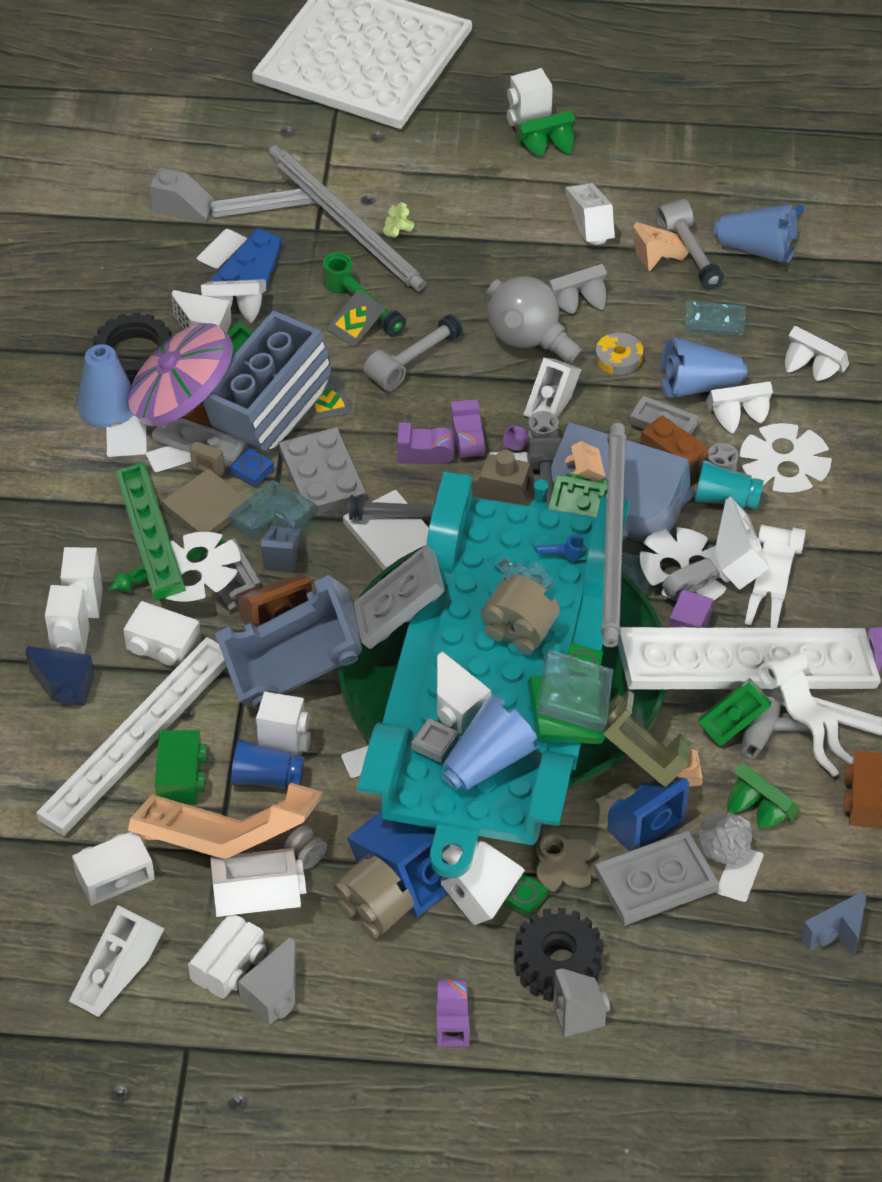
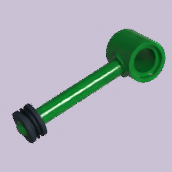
[323,252,407,337]

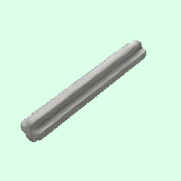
[211,188,317,218]

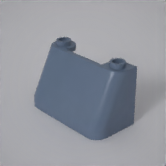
[215,575,362,709]

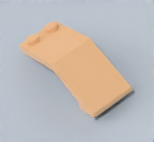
[128,783,323,860]

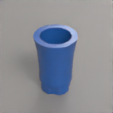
[231,739,304,789]

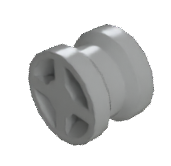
[528,411,559,438]
[707,443,739,472]
[284,825,327,869]

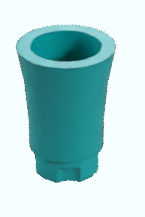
[694,460,764,509]

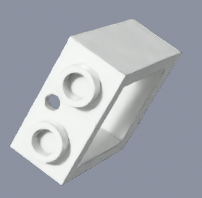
[211,848,306,917]

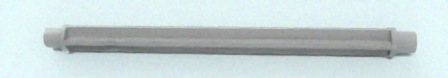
[268,145,426,292]
[600,423,627,647]

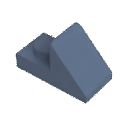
[261,525,303,572]
[801,892,866,955]

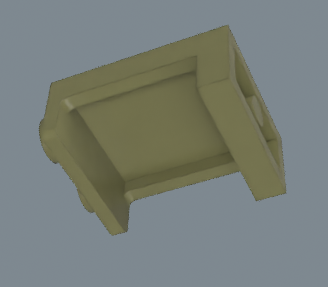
[603,690,690,788]

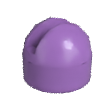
[503,425,529,451]

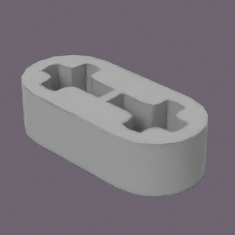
[662,558,720,600]

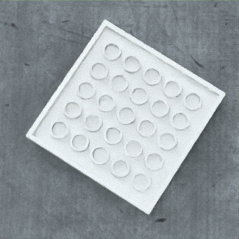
[252,0,472,129]

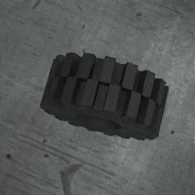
[514,908,603,1001]

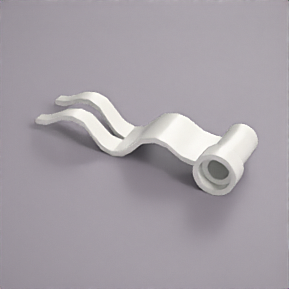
[745,525,806,628]
[758,651,853,777]

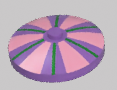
[128,323,233,426]

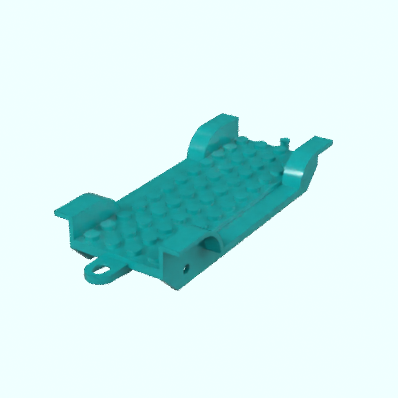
[357,472,630,878]

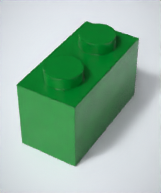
[155,730,207,805]

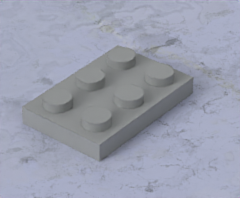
[279,427,366,517]
[354,544,445,649]
[594,830,719,926]

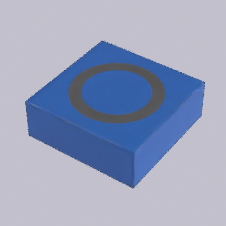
[231,448,275,488]

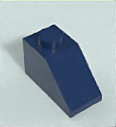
[26,646,94,706]

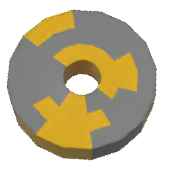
[595,332,643,375]

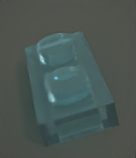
[685,302,746,335]

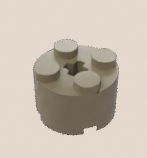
[481,575,560,654]
[333,854,414,939]

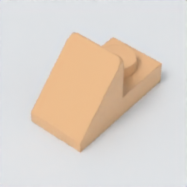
[633,222,689,271]

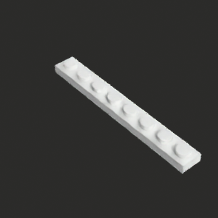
[36,637,226,836]

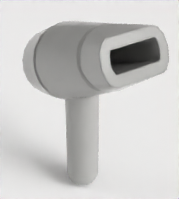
[741,696,811,759]

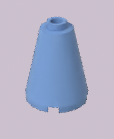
[714,204,797,263]
[661,337,747,398]
[76,344,134,428]
[442,695,539,790]

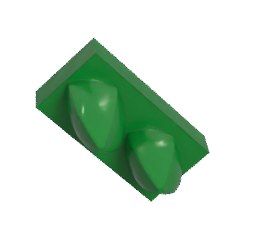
[515,110,575,157]
[698,678,772,746]
[727,762,800,829]

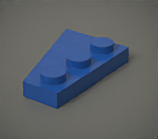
[210,228,282,308]

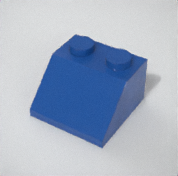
[607,777,690,852]

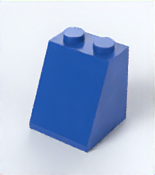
[347,811,449,917]

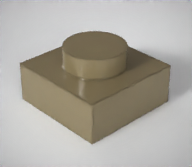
[190,441,225,478]

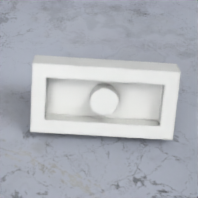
[201,279,266,323]
[785,326,849,381]
[706,381,773,433]

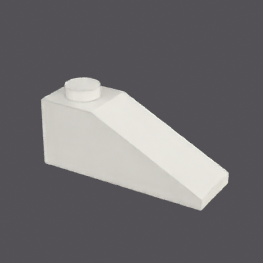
[565,183,615,245]
[714,496,770,590]
[69,905,165,1017]

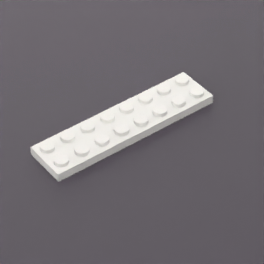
[618,627,881,689]

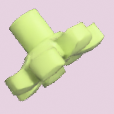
[383,202,414,238]

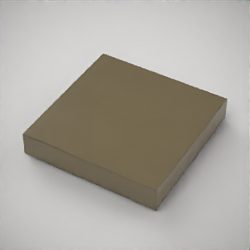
[162,468,250,533]

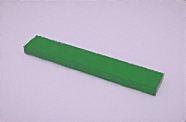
[115,462,186,601]

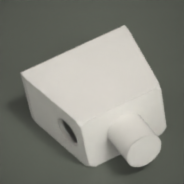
[441,840,525,925]

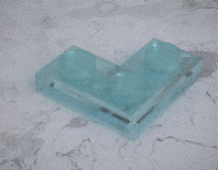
[228,480,318,536]

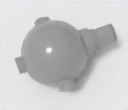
[486,276,582,364]

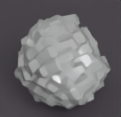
[698,810,752,864]

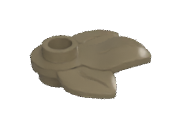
[536,834,597,892]

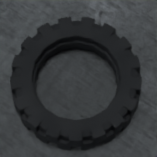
[93,313,172,385]

